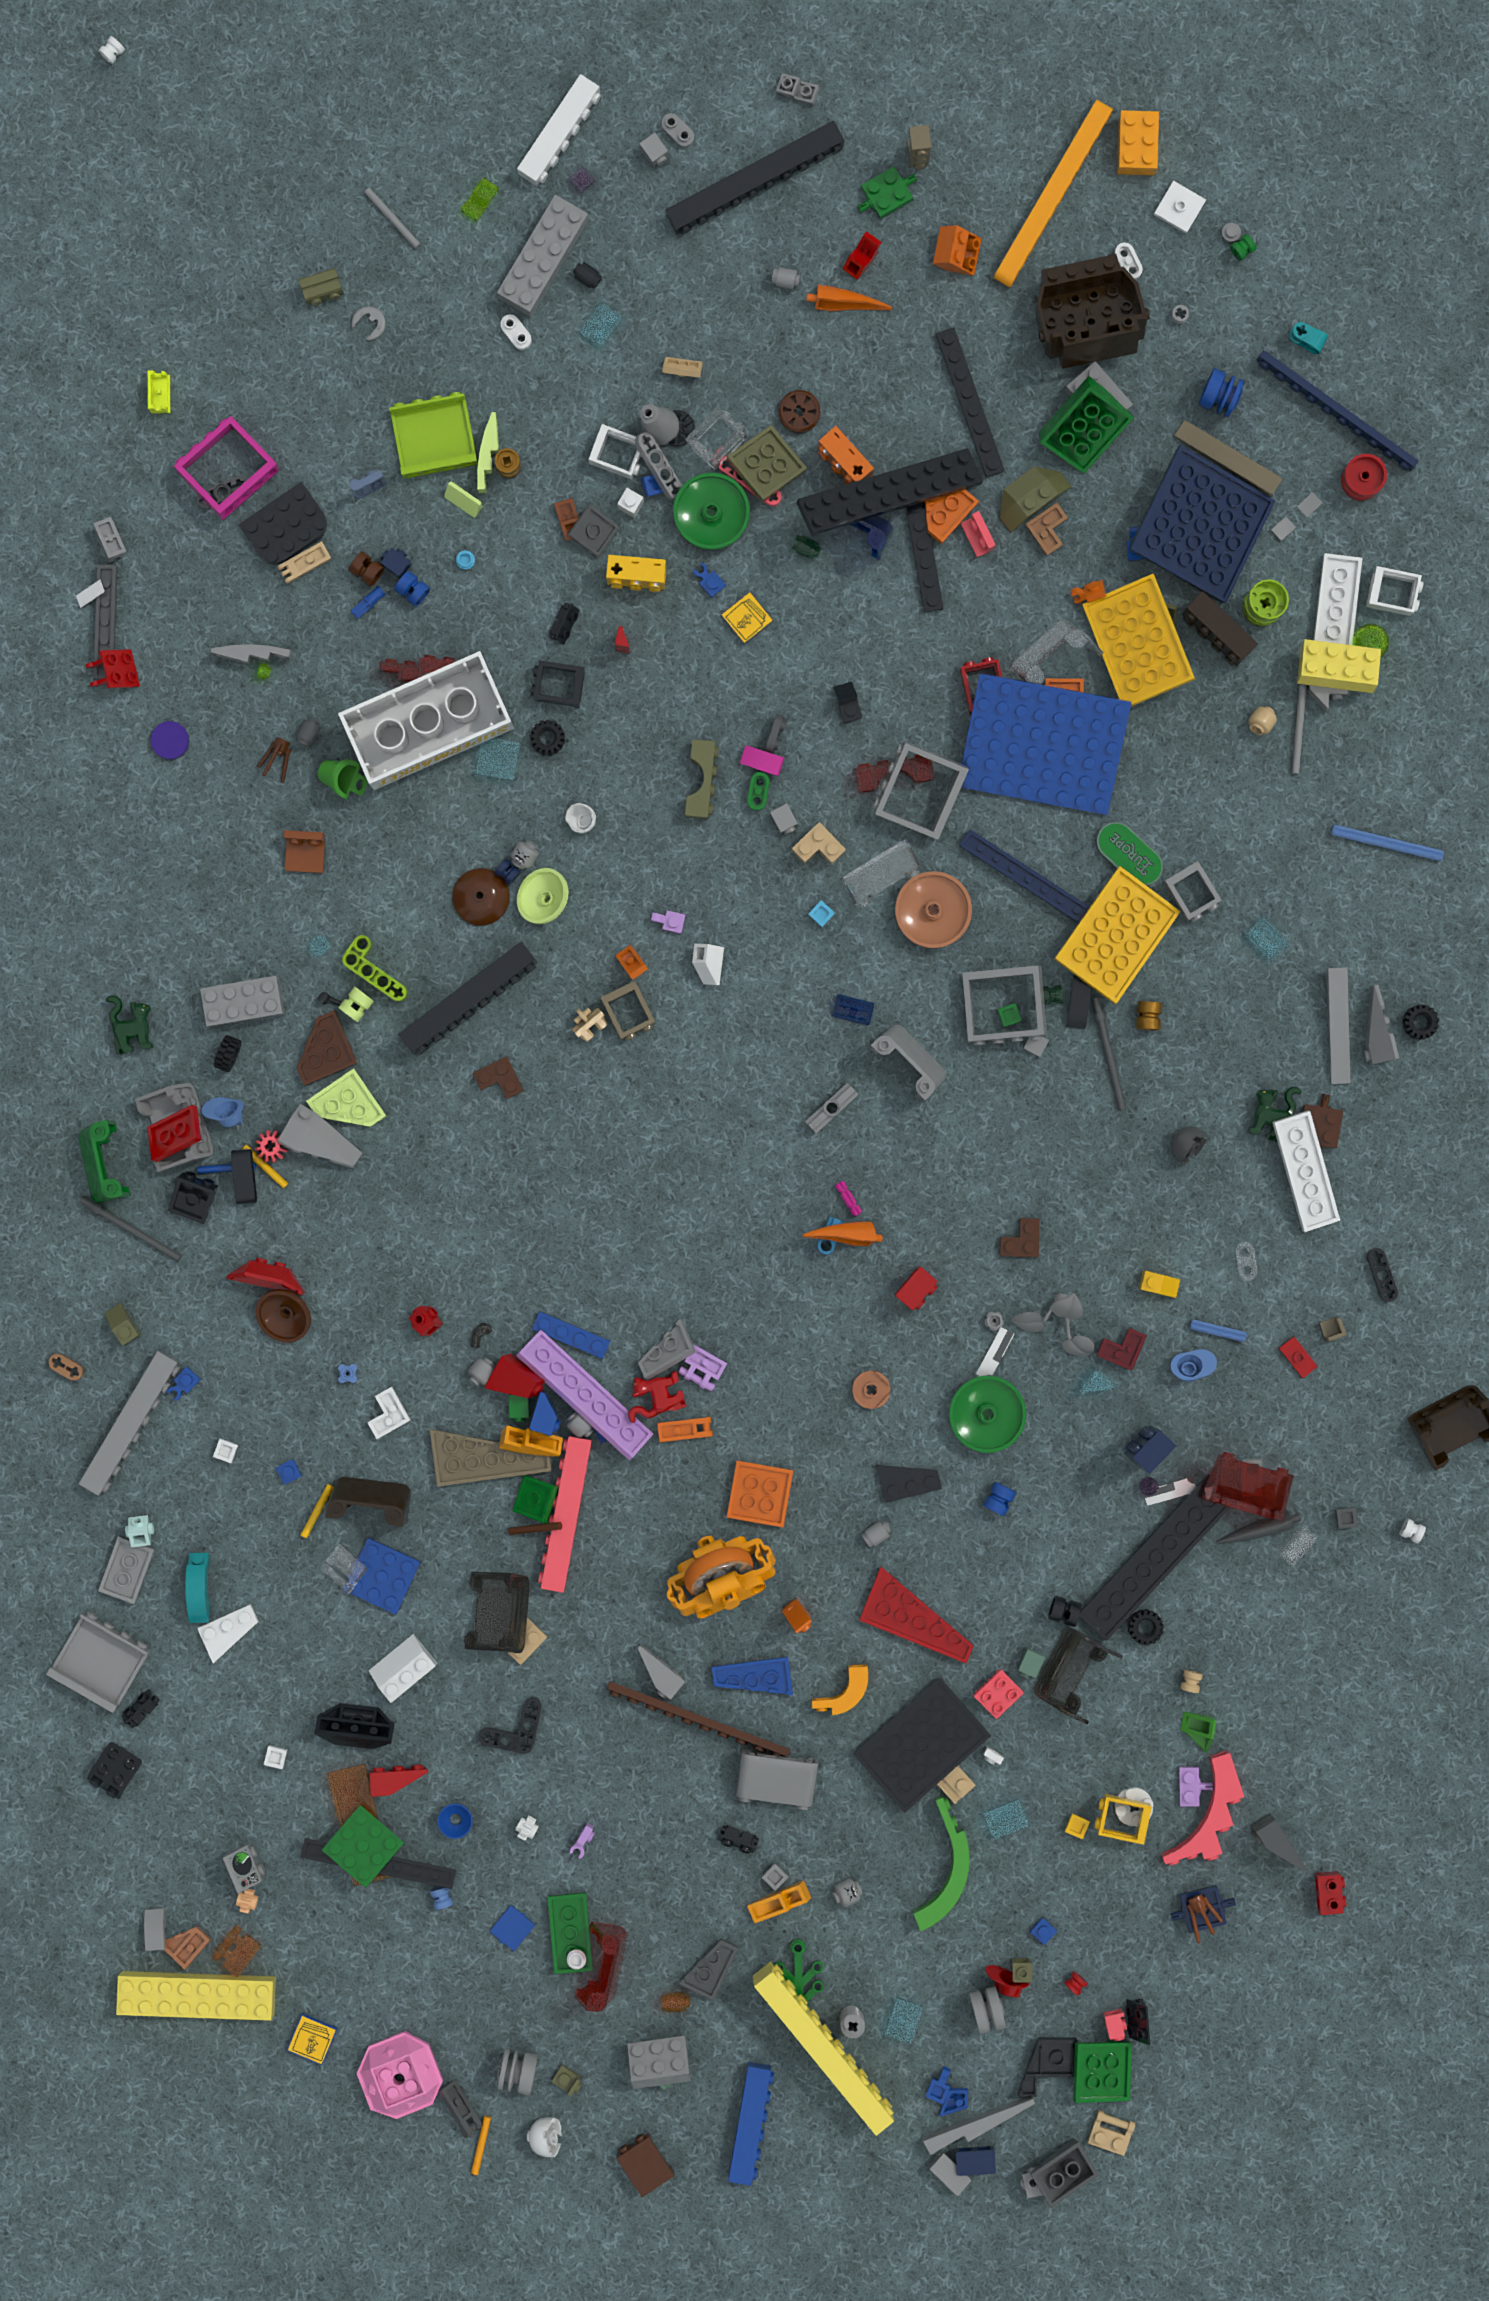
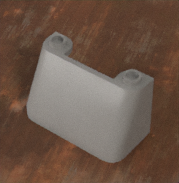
[869,1024,946,1102]
[135,1083,213,1172]
[736,1748,819,1810]

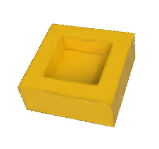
[1064,1813,1090,1839]

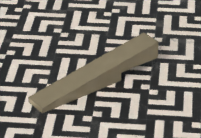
[1174,420,1283,497]

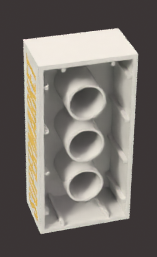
[338,651,514,790]

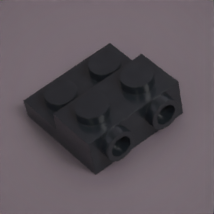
[168,1171,218,1224]

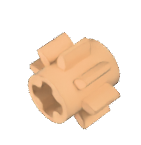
[236,1889,259,1914]

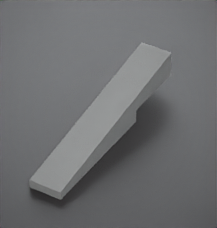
[1326,967,1350,1084]
[922,2097,1035,2155]

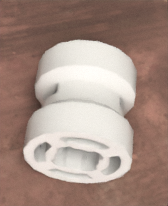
[98,36,125,64]
[1399,1518,1426,1544]

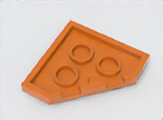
[925,489,979,545]

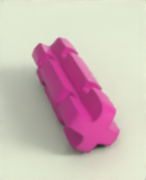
[835,1181,862,1217]

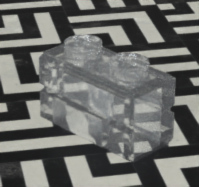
[1275,1524,1318,1567]

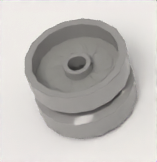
[969,1986,1006,2035]

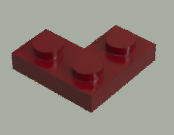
[1096,1328,1147,1371]

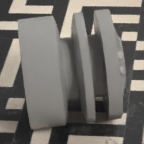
[497,2048,538,2096]

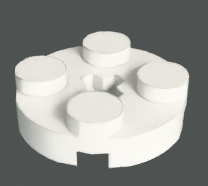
[1114,1787,1153,1827]

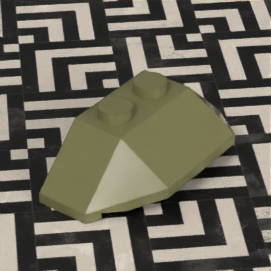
[999,466,1072,533]

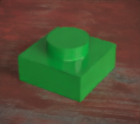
[998,1003,1022,1028]

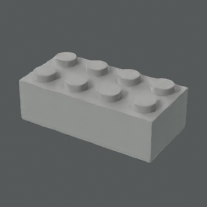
[200,976,285,1028]

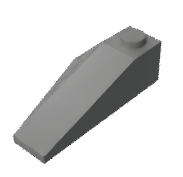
[1364,985,1399,1065]
[277,1104,362,1168]

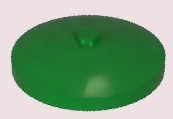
[673,473,750,550]
[949,1375,1026,1453]

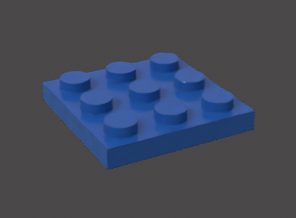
[344,1538,421,1614]

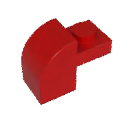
[842,231,882,280]

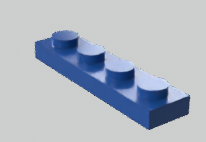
[532,1311,610,1359]

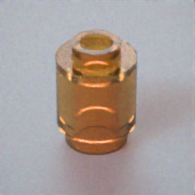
[662,1992,690,2013]

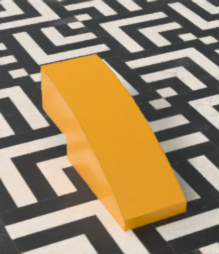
[499,1426,563,1457]
[747,1880,811,1923]

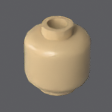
[1248,706,1277,735]

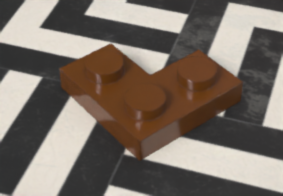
[473,1056,524,1099]
[1000,1218,1040,1257]

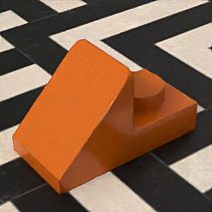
[615,945,648,980]

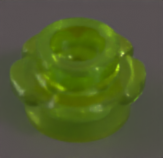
[256,663,271,681]

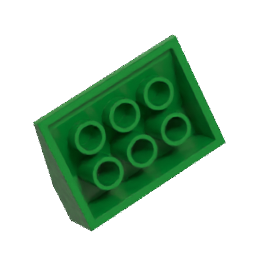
[1039,376,1134,474]

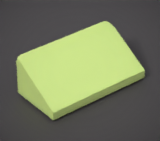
[444,481,483,518]

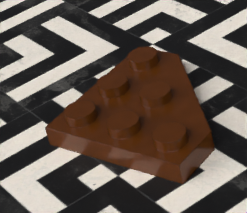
[297,1010,358,1086]

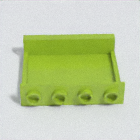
[389,392,478,479]

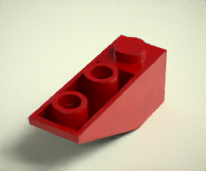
[368,1764,428,1797]

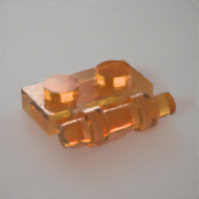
[212,1925,262,1977]

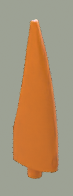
[806,284,892,311]
[802,1221,883,1246]

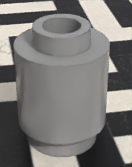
[771,267,800,290]
[862,1520,892,1548]

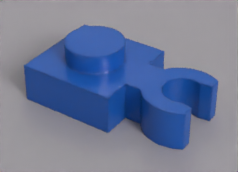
[693,563,726,598]
[166,1366,201,1401]

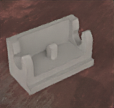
[93,517,126,564]
[926,2153,972,2197]

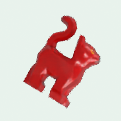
[628,1371,686,1423]

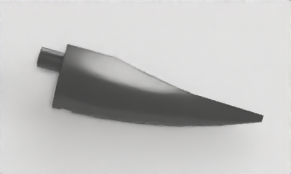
[1217,1510,1301,1544]

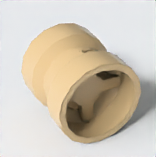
[1180,1670,1203,1693]

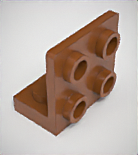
[284,830,326,873]

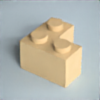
[791,822,846,865]

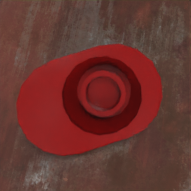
[985,1965,1030,1998]

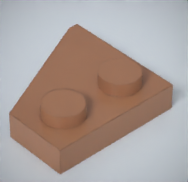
[164,1927,212,1970]

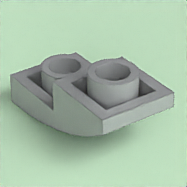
[776,73,820,106]

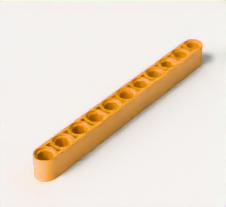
[993,100,1113,288]

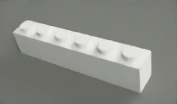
[517,74,601,187]

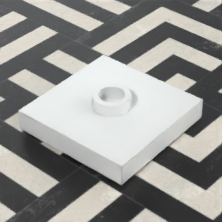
[1154,181,1206,234]

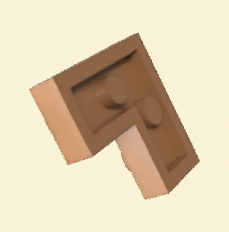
[1025,503,1068,556]

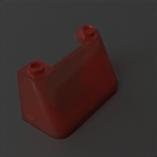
[1201,1452,1294,1520]
[575,1921,628,2012]

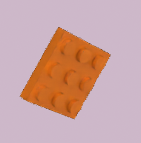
[727,1460,793,1528]

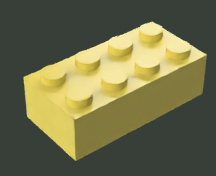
[1297,639,1381,693]

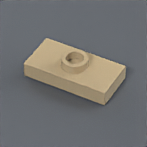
[662,357,703,378]

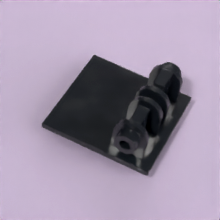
[1126,1999,1150,2045]

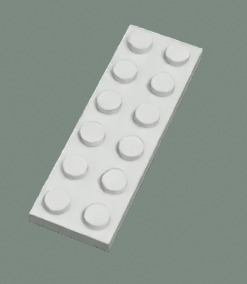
[1313,553,1362,645]
[1272,1110,1340,1232]

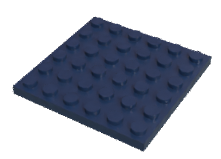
[1128,445,1276,603]

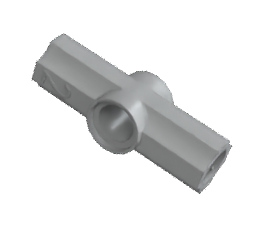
[805,1083,858,1134]

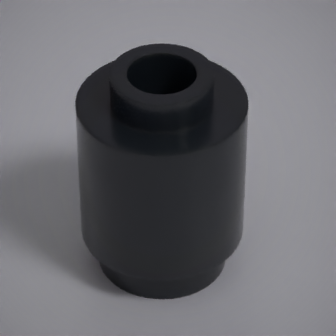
[573,262,603,289]

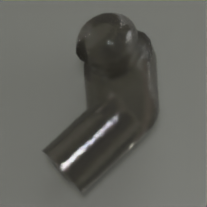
[470,1323,492,1348]

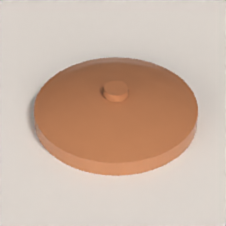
[895,871,972,949]

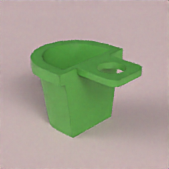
[318,759,368,799]

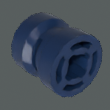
[494,859,521,885]

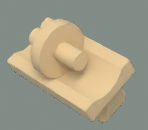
[572,1007,608,1042]

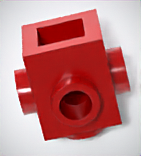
[409,1306,443,1336]

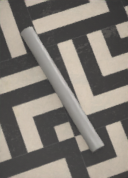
[364,188,421,249]

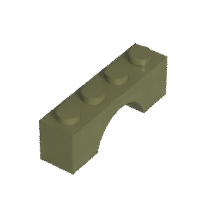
[685,739,719,820]

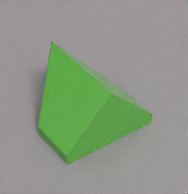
[1180,1712,1216,1753]

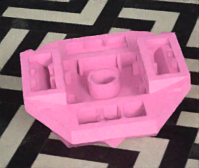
[357,2031,443,2119]

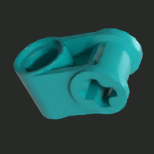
[1289,322,1328,355]

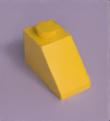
[1139,1271,1180,1298]

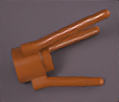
[1187,1894,1223,1944]

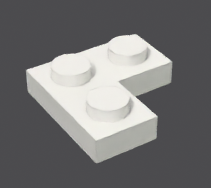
[368,1387,411,1439]

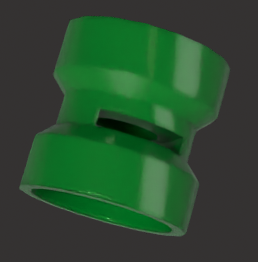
[1230,234,1257,261]

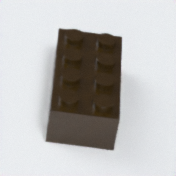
[1182,591,1258,666]

